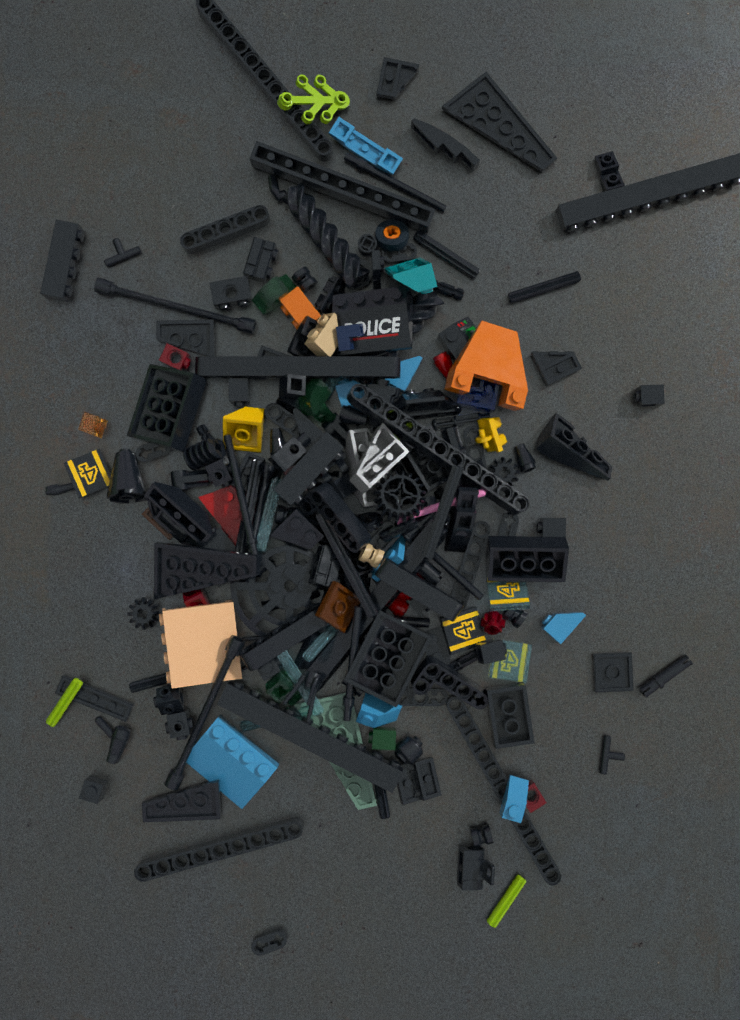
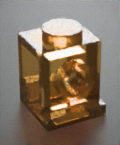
[78,412,108,439]

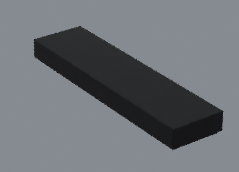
[55,675,135,722]

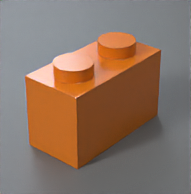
[280,286,321,330]

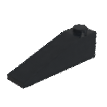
[536,413,612,481]

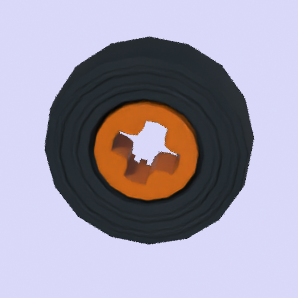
[375,219,409,251]

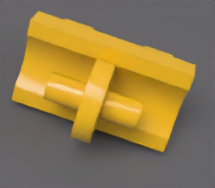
[475,417,507,452]

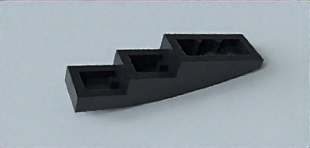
[411,118,480,171]

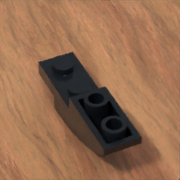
[444,487,479,552]

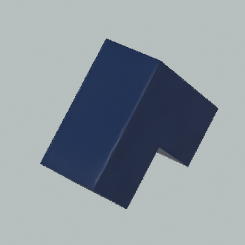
[336,323,364,351]

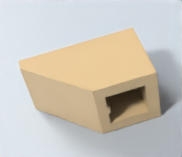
[304,313,338,356]

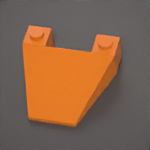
[444,321,528,411]

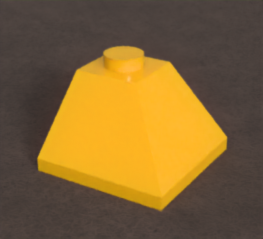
[223,407,265,453]

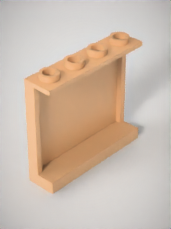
[159,599,242,688]

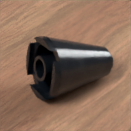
[107,449,146,503]

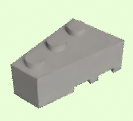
[350,423,409,495]

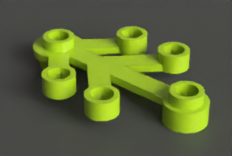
[277,74,350,124]

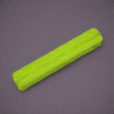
[46,678,83,727]
[487,875,526,928]

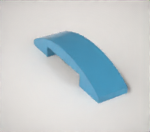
[329,117,403,175]

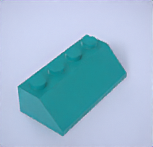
[384,257,437,294]

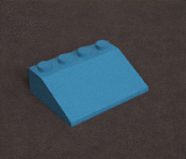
[186,714,279,809]

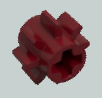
[481,611,506,635]

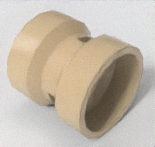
[358,544,385,568]

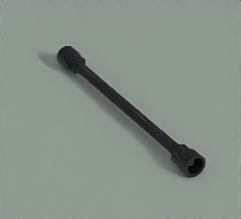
[94,277,256,335]
[164,635,245,791]

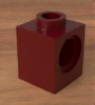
[159,343,191,371]
[183,588,209,607]
[526,779,547,813]

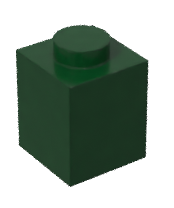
[368,727,396,751]

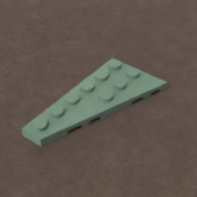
[294,692,377,810]

